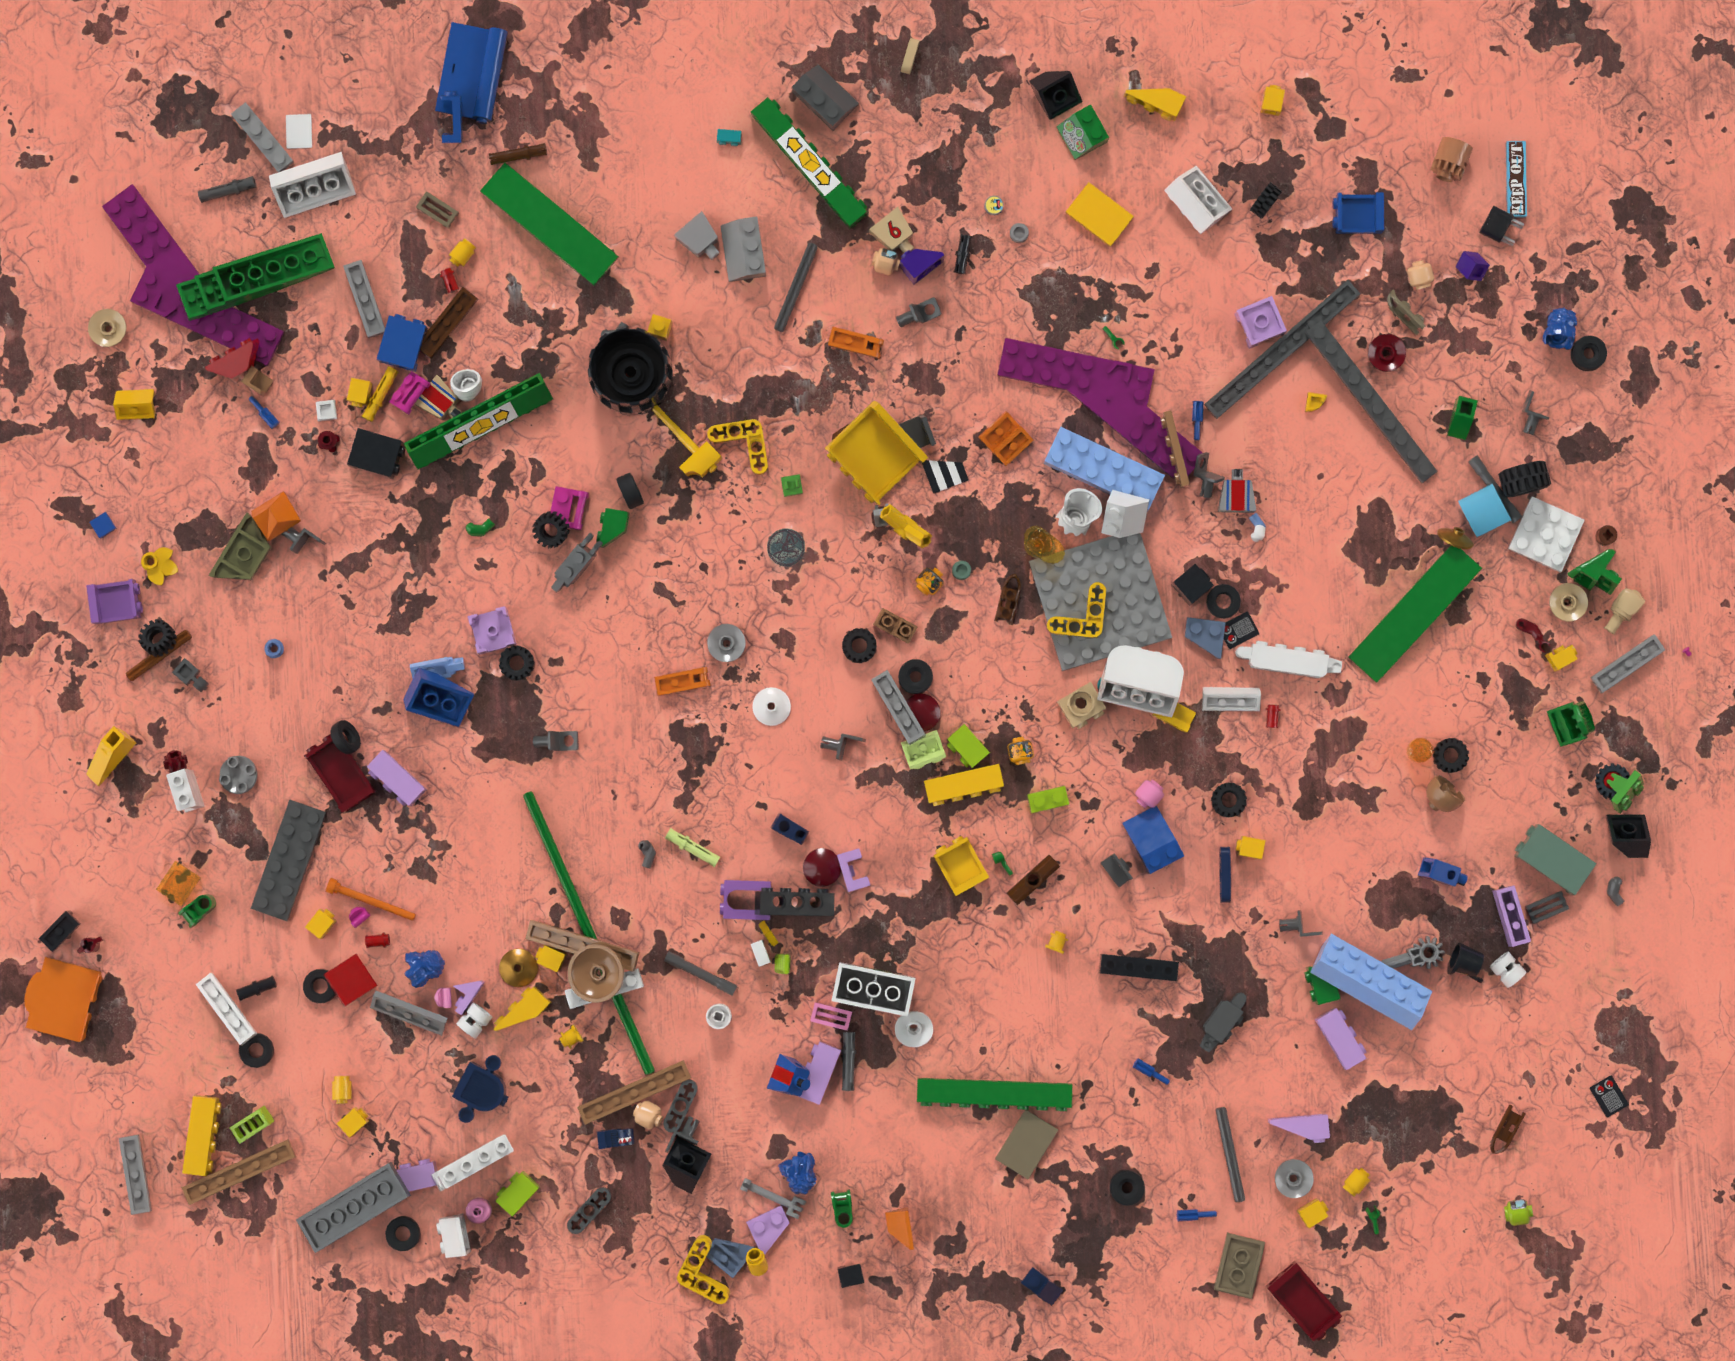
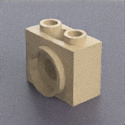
[1057,682,1106,729]

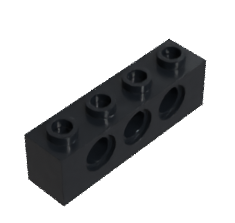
[755,888,835,916]
[1099,954,1179,981]

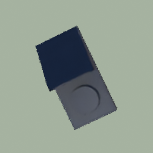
[1021,1267,1063,1306]

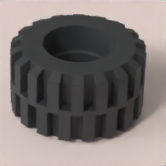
[1498,461,1551,497]

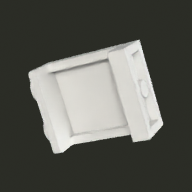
[166,769,205,813]

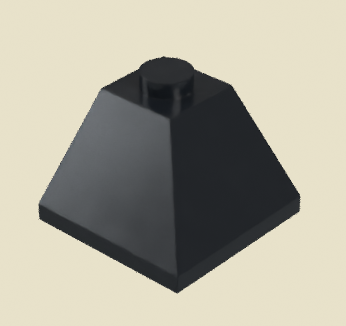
[1029,71,1083,120]
[1606,815,1651,858]
[662,1137,711,1194]

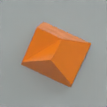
[251,491,301,541]
[885,1207,914,1250]

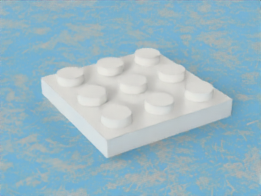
[1508,496,1584,572]

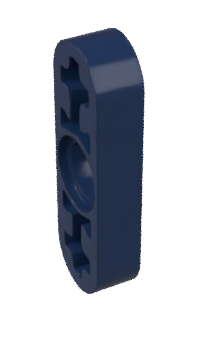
[1219,847,1231,903]

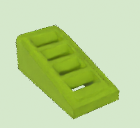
[775,954,790,974]
[230,1106,274,1144]

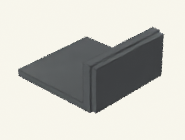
[899,415,936,448]
[1101,853,1133,887]

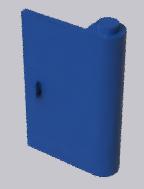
[435,22,508,124]

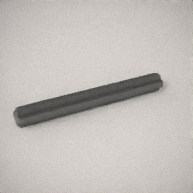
[774,243,818,332]
[1216,1107,1245,1202]

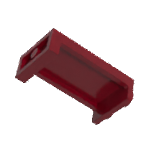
[304,734,376,813]
[1266,1261,1342,1341]

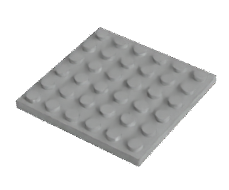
[1029,533,1172,671]

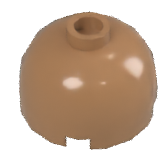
[1426,775,1465,812]

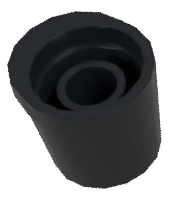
[1447,943,1484,983]

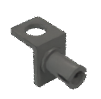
[896,297,942,327]
[1522,390,1549,435]
[1193,452,1225,498]
[281,527,326,554]
[533,731,579,751]
[820,734,866,761]
[1279,910,1323,937]
[665,1116,700,1153]

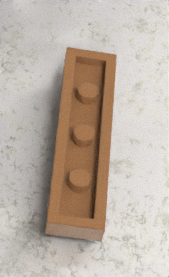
[1160,410,1190,488]

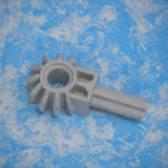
[1381,936,1445,969]

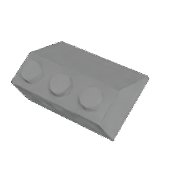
[720,216,766,282]

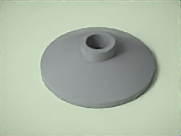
[707,624,746,662]
[1275,1159,1314,1198]

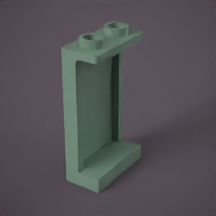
[1515,824,1597,895]

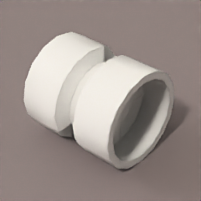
[1489,951,1526,988]
[456,1002,493,1039]
[706,1003,732,1029]

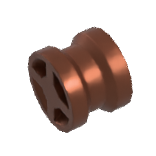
[1595,525,1618,546]

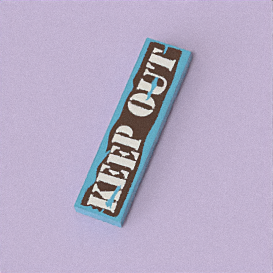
[1506,141,1527,218]

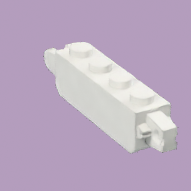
[1235,641,1342,678]

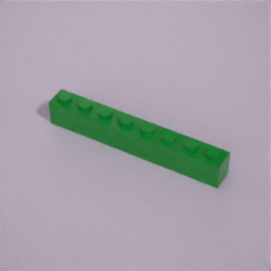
[917,1078,1073,1111]

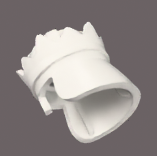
[1056,488,1102,536]

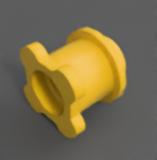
[1045,931,1069,954]
[559,1025,584,1049]

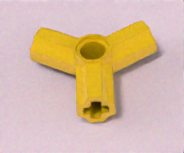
[880,504,932,549]

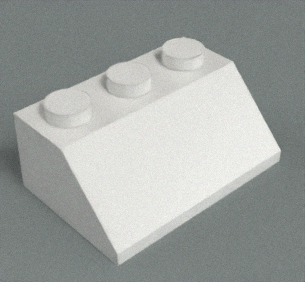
[1164,166,1232,234]

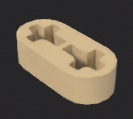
[901,38,920,75]

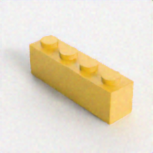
[924,764,1004,806]
[182,1095,221,1176]

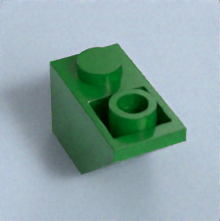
[1447,396,1478,440]
[596,508,630,548]
[1304,966,1341,1005]

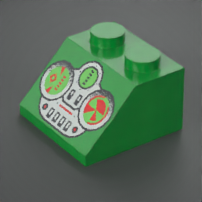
[1056,104,1109,160]

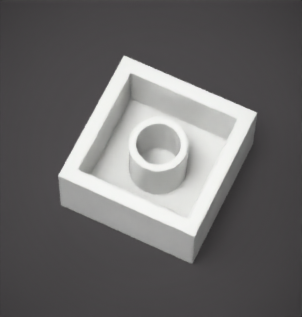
[750,940,771,967]

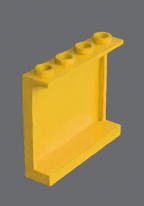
[825,401,928,505]

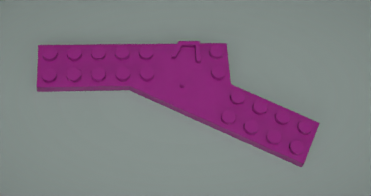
[102,184,285,366]
[997,338,1202,480]

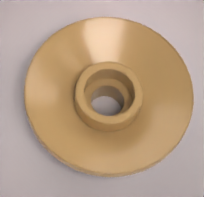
[88,309,126,347]
[1549,583,1588,621]

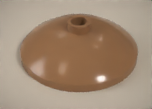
[568,944,624,1003]

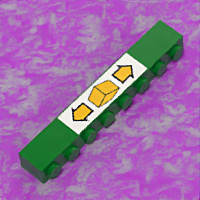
[751,97,867,229]
[404,373,553,470]

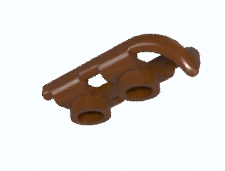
[994,574,1021,625]
[1490,1105,1526,1154]

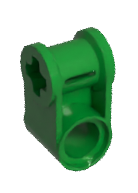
[178,894,216,928]
[831,1189,853,1228]

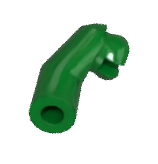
[466,518,495,537]

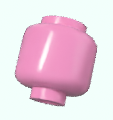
[1135,779,1164,808]
[466,1197,492,1224]

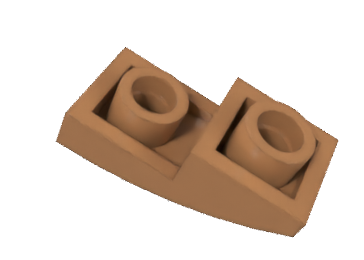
[873,608,918,644]

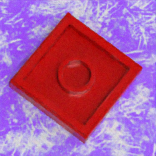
[323,954,378,1007]

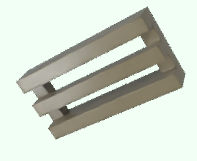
[416,191,459,229]

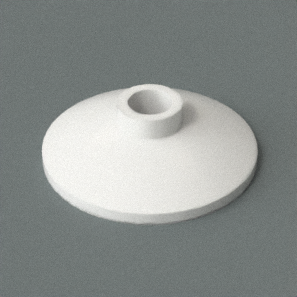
[752,687,791,726]
[895,1011,933,1047]

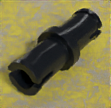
[954,234,972,274]
[236,975,277,1001]

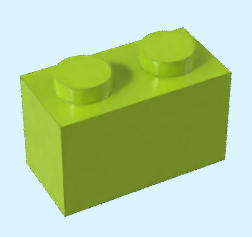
[947,724,990,768]
[1027,786,1069,814]
[496,1171,540,1217]

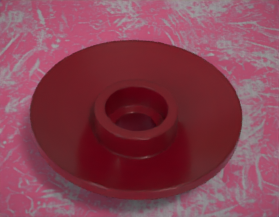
[1368,334,1406,372]

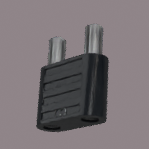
[1479,205,1524,246]

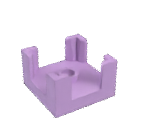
[1235,296,1287,349]
[468,606,517,655]
[837,848,871,892]

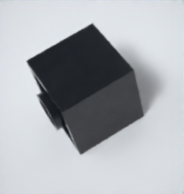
[1171,564,1214,606]

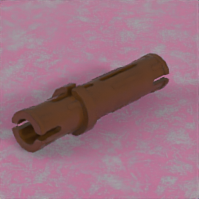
[489,143,547,165]

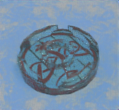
[767,528,805,567]

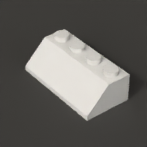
[269,152,356,218]

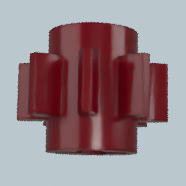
[163,750,188,773]

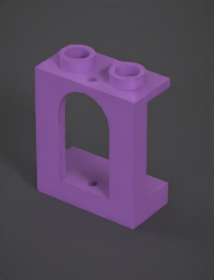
[720,880,771,920]

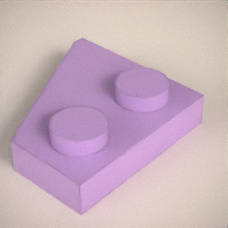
[746,1205,790,1254]

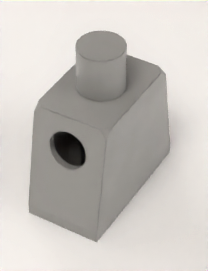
[674,211,720,260]

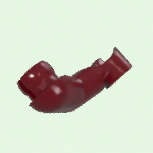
[1516,618,1551,653]

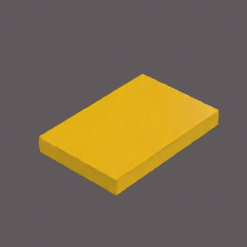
[1065,182,1134,247]

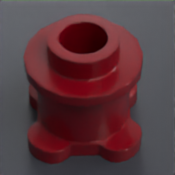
[317,431,340,453]

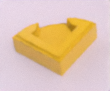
[1305,392,1327,412]
[759,921,779,946]

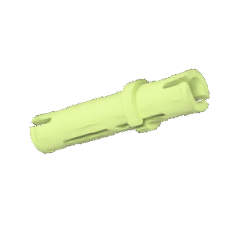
[665,828,720,867]

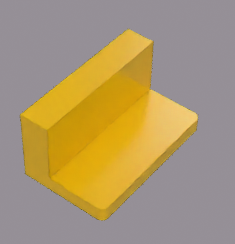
[113,389,156,420]
[1152,703,1196,733]

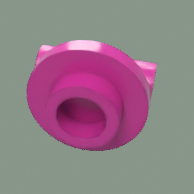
[349,907,370,928]

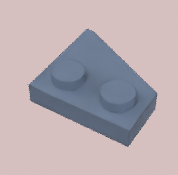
[1185,617,1225,659]
[706,1238,755,1278]

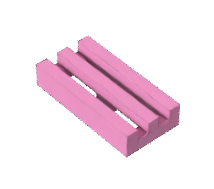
[810,1002,852,1031]

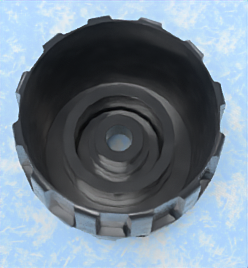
[587,326,673,416]

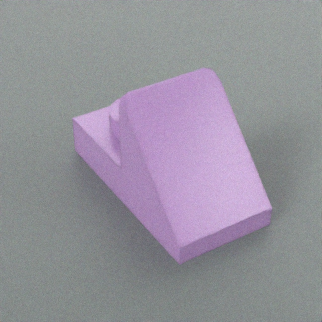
[453,980,485,1015]

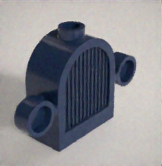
[452,1055,509,1123]

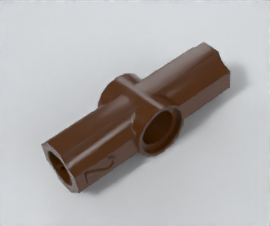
[1006,854,1060,906]

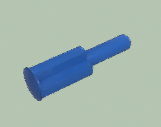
[249,396,280,429]
[1192,401,1204,440]
[1132,1058,1170,1085]
[1176,1209,1217,1222]

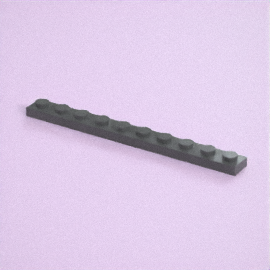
[1204,280,1360,419]
[1305,320,1438,483]

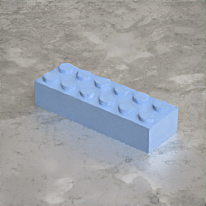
[1043,427,1165,512]
[1310,933,1432,1030]

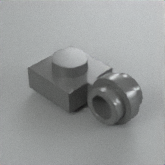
[172,658,209,692]

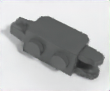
[551,533,603,592]
[1199,992,1247,1052]

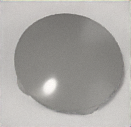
[219,756,257,794]

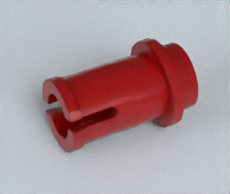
[440,268,459,294]
[1266,704,1281,728]
[365,932,390,948]

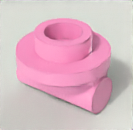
[434,988,452,1008]

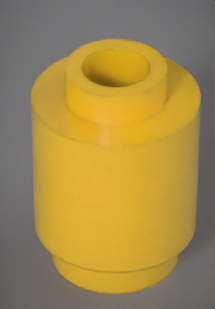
[449,238,476,267]
[332,1076,352,1104]
[1343,1168,1371,1197]
[746,1248,768,1276]

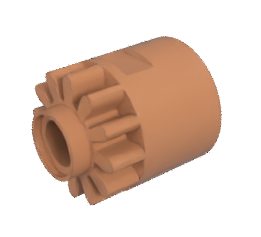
[1430,137,1473,182]

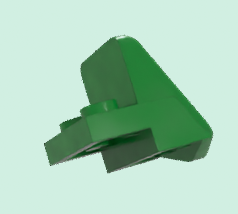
[1568,549,1622,595]
[1547,701,1595,747]

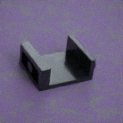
[347,428,406,479]

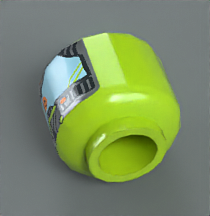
[1504,1199,1533,1226]

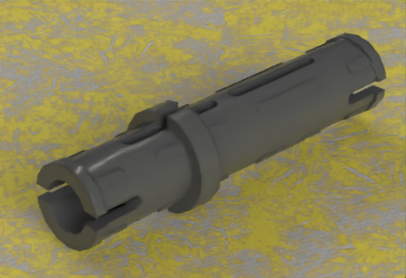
[198,176,256,203]
[841,1032,857,1091]

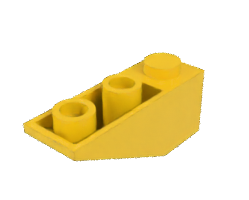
[1124,88,1186,121]
[86,726,136,786]
[494,986,551,1031]

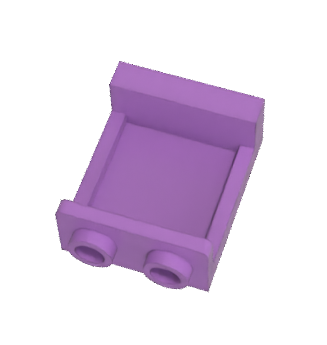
[86,579,143,624]

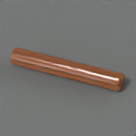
[126,630,192,681]

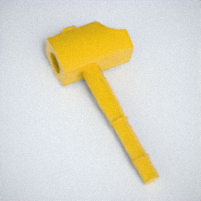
[652,405,723,478]

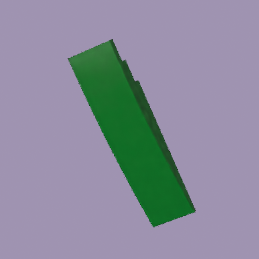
[480,163,619,286]
[176,233,335,321]
[1348,545,1482,683]

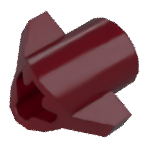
[77,936,103,954]

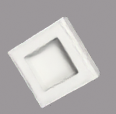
[316,400,337,422]

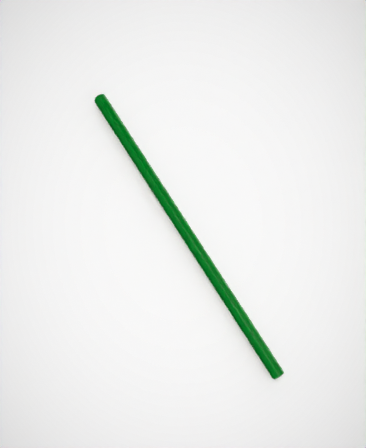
[523,791,655,1075]

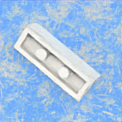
[1202,687,1261,711]

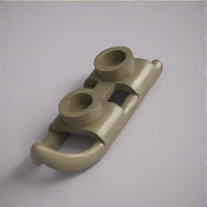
[1387,289,1425,335]

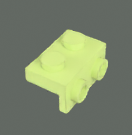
[901,730,946,769]

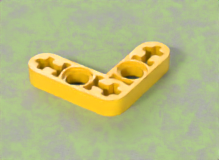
[707,419,768,475]
[1046,582,1106,638]
[677,1235,730,1304]

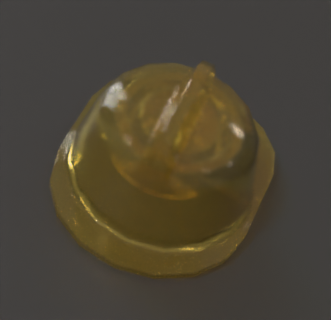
[1024,526,1065,564]

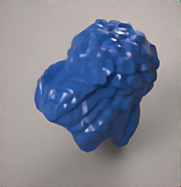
[1542,308,1577,350]
[404,950,445,988]
[778,1151,816,1194]

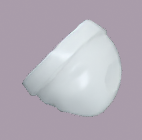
[450,369,482,402]

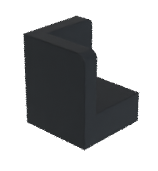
[838,1264,865,1288]

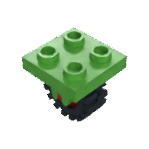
[1595,763,1644,814]

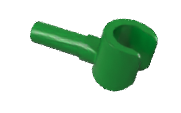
[1103,326,1125,349]
[992,852,1013,876]
[1366,1205,1380,1234]

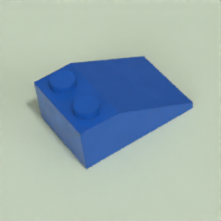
[403,667,474,727]
[1122,806,1184,874]

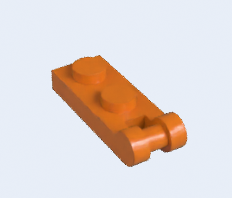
[828,326,884,359]
[654,667,711,696]

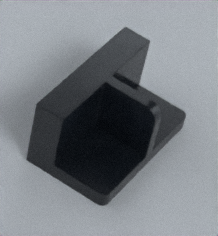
[39,911,81,952]

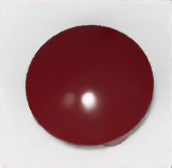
[906,694,940,732]
[803,848,841,887]

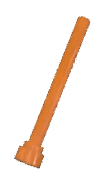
[325,878,416,921]

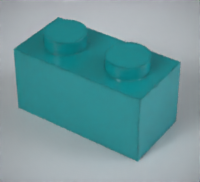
[717,129,742,146]

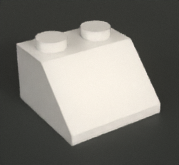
[1101,490,1149,538]
[436,1213,471,1258]

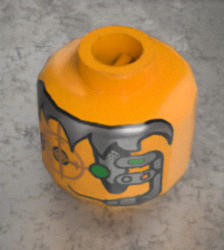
[916,567,944,596]
[1007,736,1034,765]

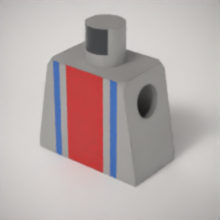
[1218,469,1256,513]

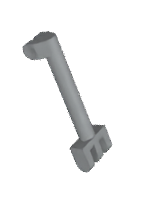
[740,1178,806,1219]

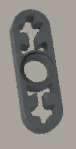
[663,1079,698,1132]
[567,1187,612,1234]

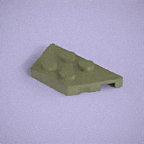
[209,512,271,580]

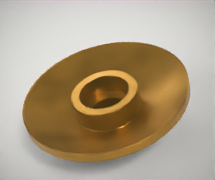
[1437,527,1474,550]
[499,949,538,987]

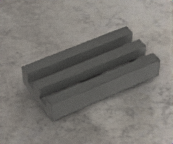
[1525,891,1569,924]

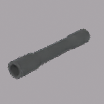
[1468,455,1522,523]
[664,951,737,996]

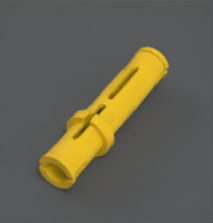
[361,366,399,422]

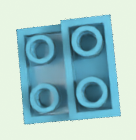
[1458,483,1511,537]

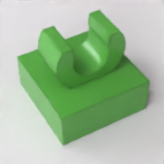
[781,474,803,497]

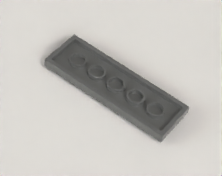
[250,800,327,921]
[296,1162,411,1253]

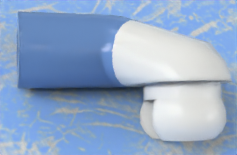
[1249,513,1266,542]

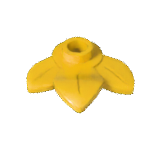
[141,547,178,586]

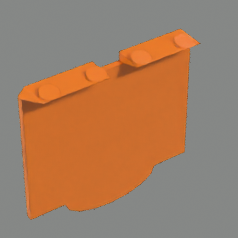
[24,957,102,1042]

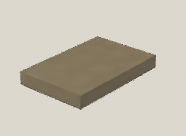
[995,1110,1058,1179]
[1214,1232,1265,1299]

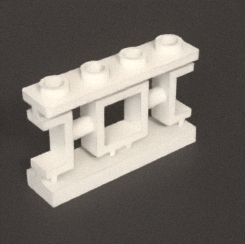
[431,1135,514,1192]

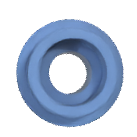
[264,639,284,658]

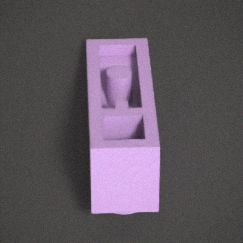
[1268,1114,1330,1143]

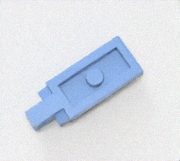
[410,657,465,678]

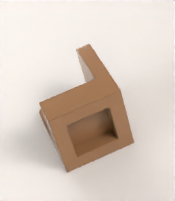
[241,366,273,397]

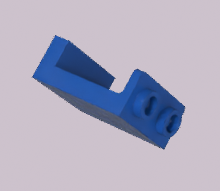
[441,91,463,143]
[1332,192,1384,234]
[377,314,428,372]

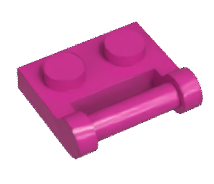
[389,371,431,415]
[548,486,589,530]

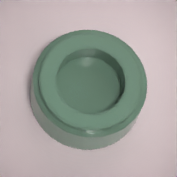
[952,561,971,580]

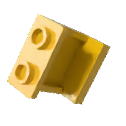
[933,836,989,896]

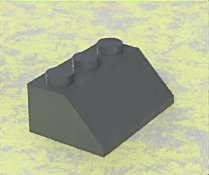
[792,65,859,131]

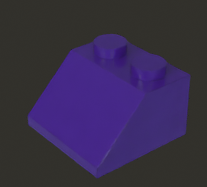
[900,249,944,285]

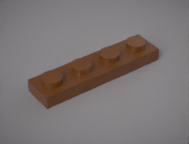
[420,287,479,359]

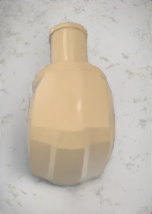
[1604,588,1645,634]

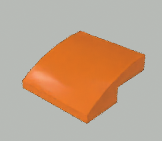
[978,411,1034,466]

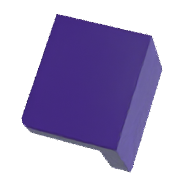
[1456,251,1490,281]

